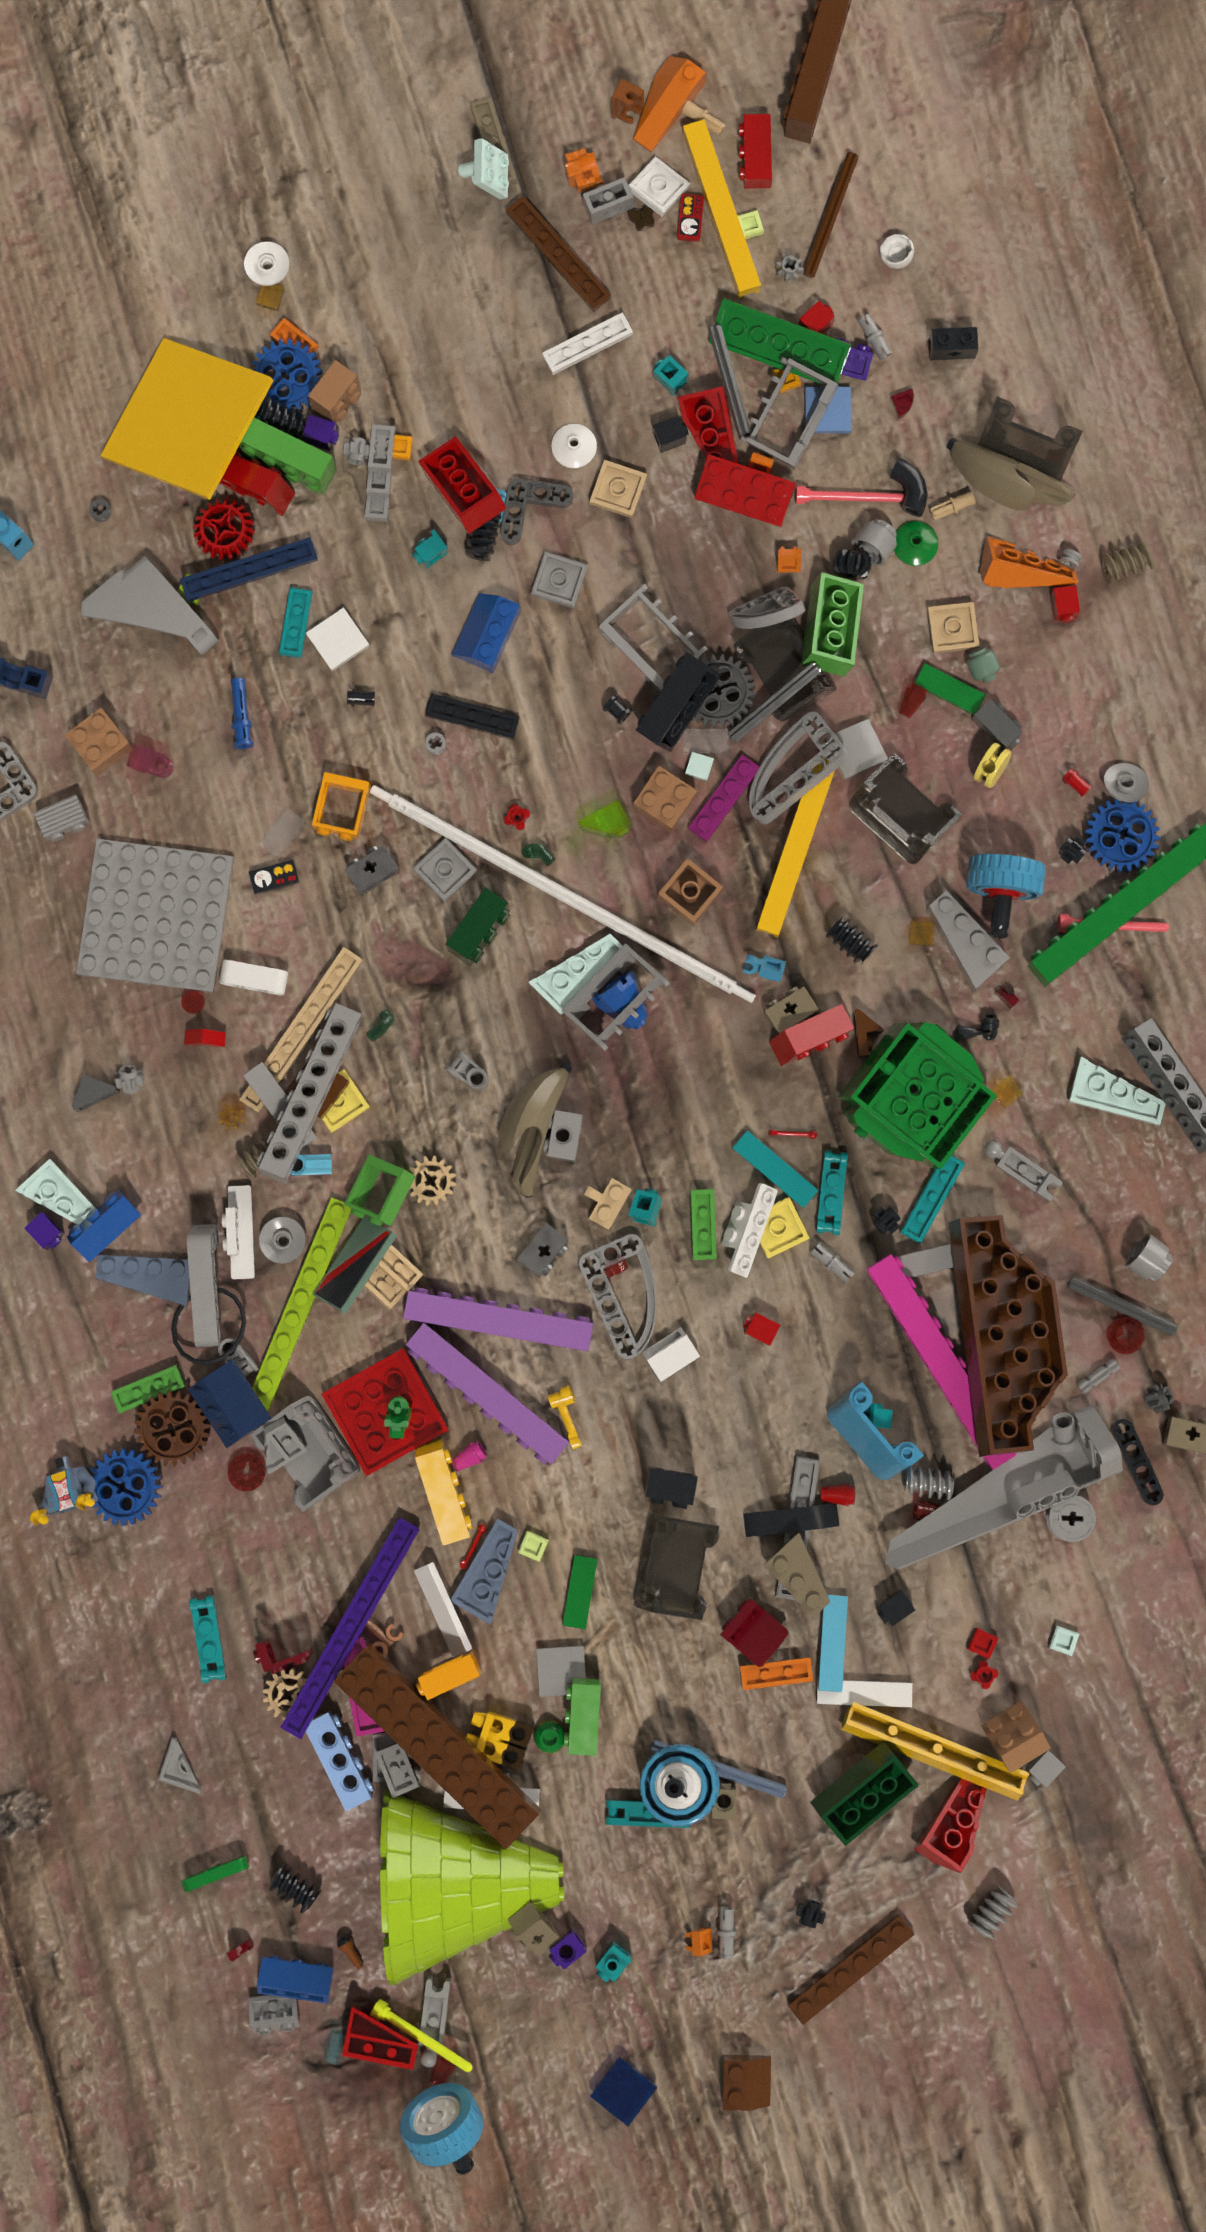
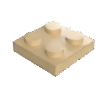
[589,460,647,519]
[927,602,979,654]

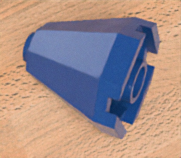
[592,970,648,1030]

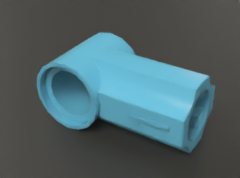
[291,1154,332,1177]

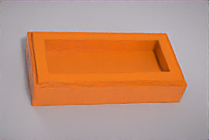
[269,318,319,354]

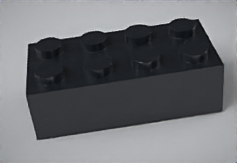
[636,652,721,752]
[645,1466,698,1509]

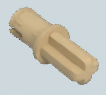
[682,100,725,135]
[930,491,976,520]

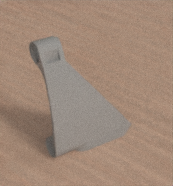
[82,556,219,655]

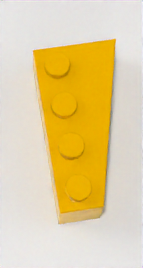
[415,1438,473,1545]

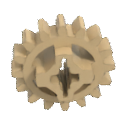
[409,1156,457,1207]
[263,1668,308,1720]

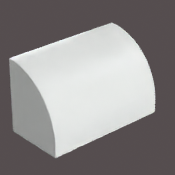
[642,1327,700,1382]

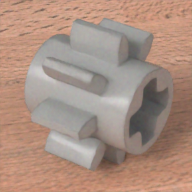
[776,253,804,284]
[343,438,370,465]
[115,1065,144,1094]

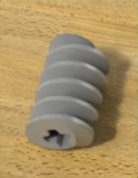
[904,1466,955,1501]
[967,1884,1018,1939]

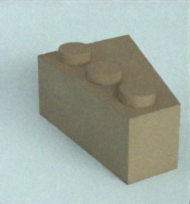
[764,1532,830,1618]

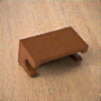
[611,79,644,124]

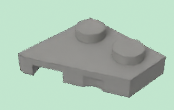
[263,1417,308,1474]

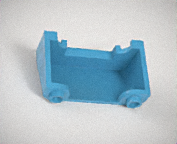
[827,1382,924,1480]

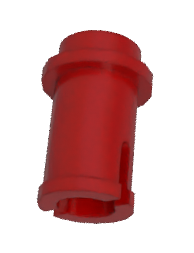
[1062,768,1092,797]

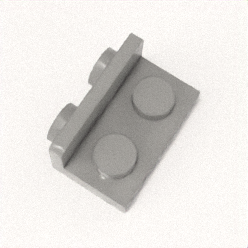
[375,1744,421,1798]
[248,1995,301,2035]

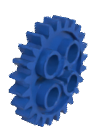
[251,339,323,412]
[1084,799,1161,873]
[90,1449,163,1526]

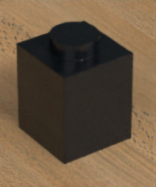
[652,416,689,453]
[877,1589,916,1626]

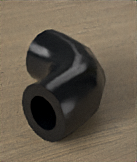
[890,457,928,517]

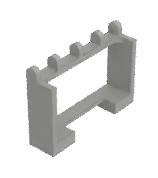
[739,357,838,469]
[599,584,708,694]
[561,943,670,1052]

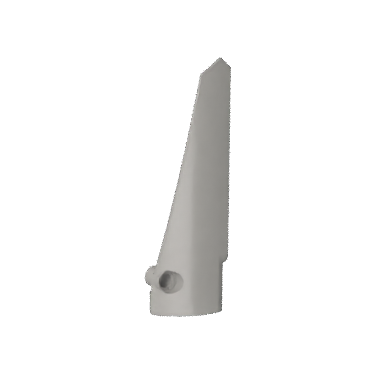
[885,1405,1123,1569]

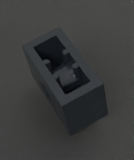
[929,327,978,361]

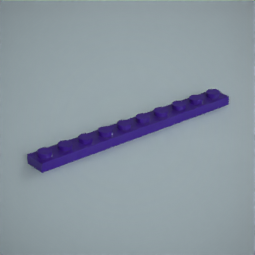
[280,1517,420,1740]

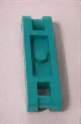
[816,1150,848,1235]
[189,1595,227,1684]
[605,1799,691,1828]

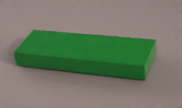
[914,664,986,716]
[562,1555,598,1630]

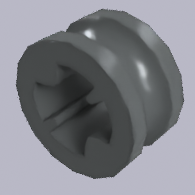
[89,499,111,522]

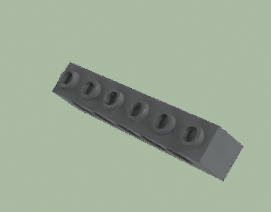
[1121,1018,1206,1154]

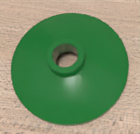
[894,521,938,566]

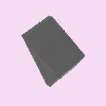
[72,1075,120,1112]

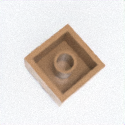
[308,360,361,424]
[65,708,133,776]
[633,766,697,834]
[658,858,723,927]
[980,1701,1051,1773]

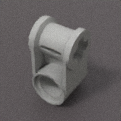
[444,1050,489,1091]
[218,1338,259,1377]

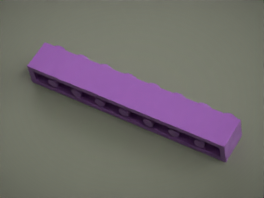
[403,1288,593,1352]
[406,1323,569,1465]

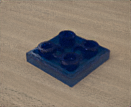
[590,2056,657,2126]

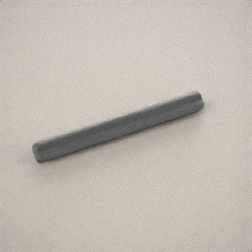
[709,325,751,437]
[728,662,822,742]
[1068,1277,1178,1336]

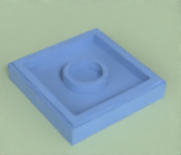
[805,387,851,434]

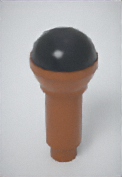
[337,1935,363,1970]

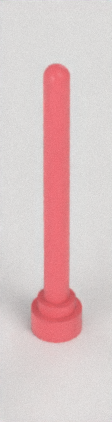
[795,486,905,504]
[1057,914,1169,933]

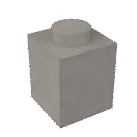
[1026,1750,1066,1788]

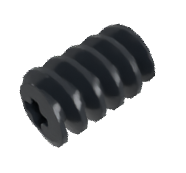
[254,396,306,438]
[465,514,502,561]
[826,915,878,964]
[269,1862,322,1914]

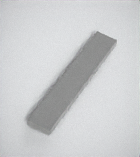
[776,1456,820,1600]

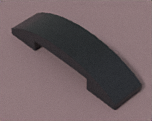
[743,1503,839,1537]

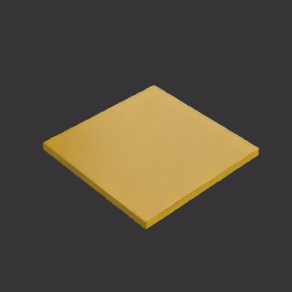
[100,338,274,500]

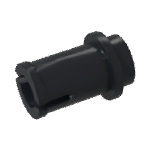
[347,688,375,707]

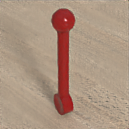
[769,1130,817,1139]
[460,1524,487,1570]

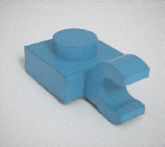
[743,955,786,982]

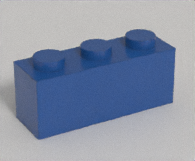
[66,1189,141,1262]
[257,1956,334,2004]

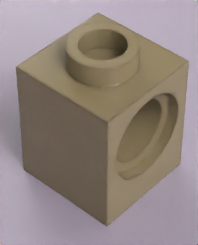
[711,1783,736,1819]

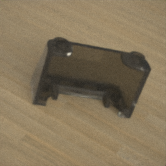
[978,396,1083,481]
[734,618,836,721]
[849,753,962,864]
[633,1514,719,1620]

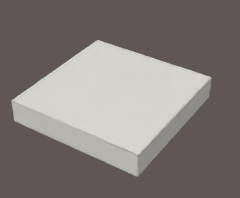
[628,156,691,217]
[306,607,370,671]

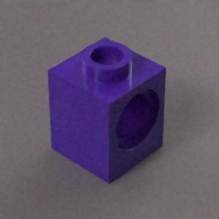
[302,415,339,451]
[24,1212,64,1250]
[549,1929,587,1970]

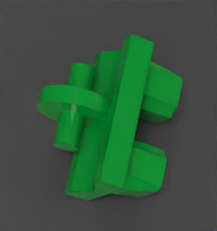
[384,1396,412,1438]

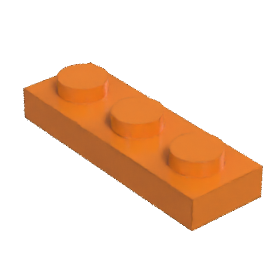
[740,1657,813,1690]

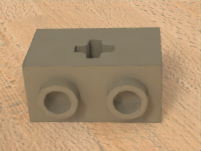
[764,986,819,1035]
[1162,1413,1206,1454]
[508,1902,561,1957]

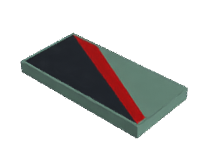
[313,1217,397,1314]

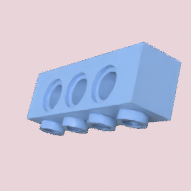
[306,1710,374,1811]

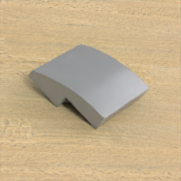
[824,719,888,780]

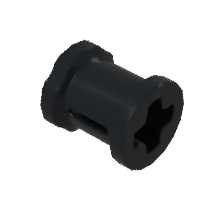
[602,694,633,725]

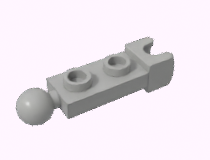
[984,1140,1063,1202]
[419,1976,451,2067]

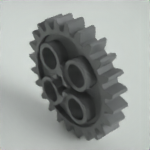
[695,654,756,729]

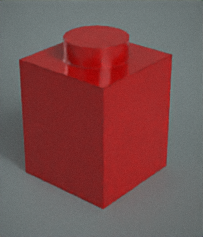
[798,301,835,334]
[1050,585,1080,623]
[743,1312,781,1346]

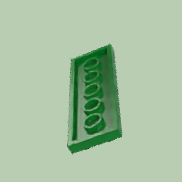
[709,298,852,385]

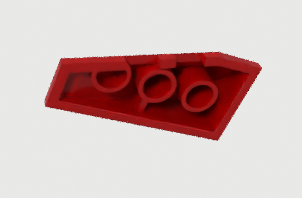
[678,386,739,464]
[914,1778,987,1873]

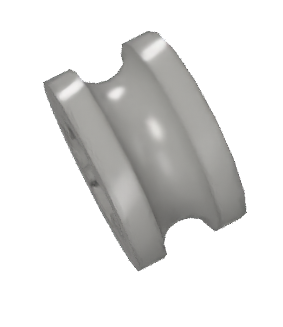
[1059,549,1082,569]
[425,733,446,755]

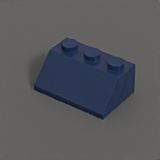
[188,1359,272,1448]

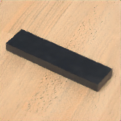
[425,693,520,740]

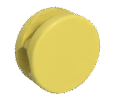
[974,743,1012,788]

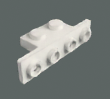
[721,1183,778,1278]
[222,1185,255,1279]

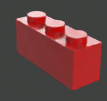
[739,114,772,189]

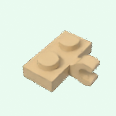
[584,1178,632,1230]

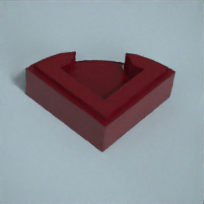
[890,389,914,419]
[995,987,1019,1009]
[227,1938,254,1961]

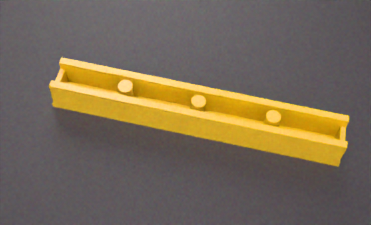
[683,119,761,299]
[756,759,835,938]
[840,1702,1029,1801]

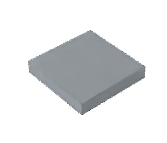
[531,551,588,609]
[413,838,478,903]
[536,1645,586,1697]

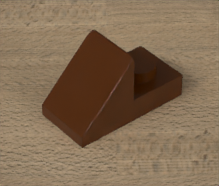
[853,1009,885,1058]

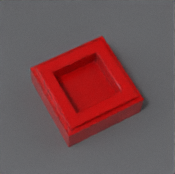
[967,1627,999,1659]

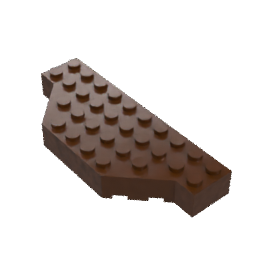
[949,1215,1068,1457]

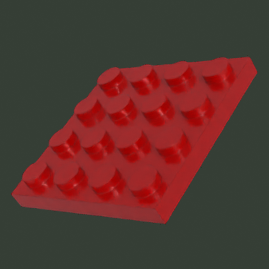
[321,1348,449,1476]

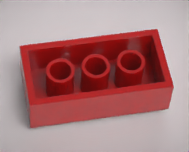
[418,436,507,534]
[694,454,796,528]

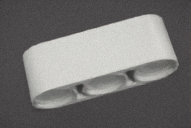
[219,960,289,996]

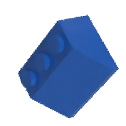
[451,593,521,673]

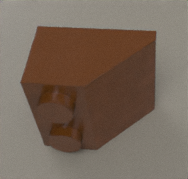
[722,2054,771,2111]

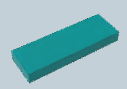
[279,587,313,659]

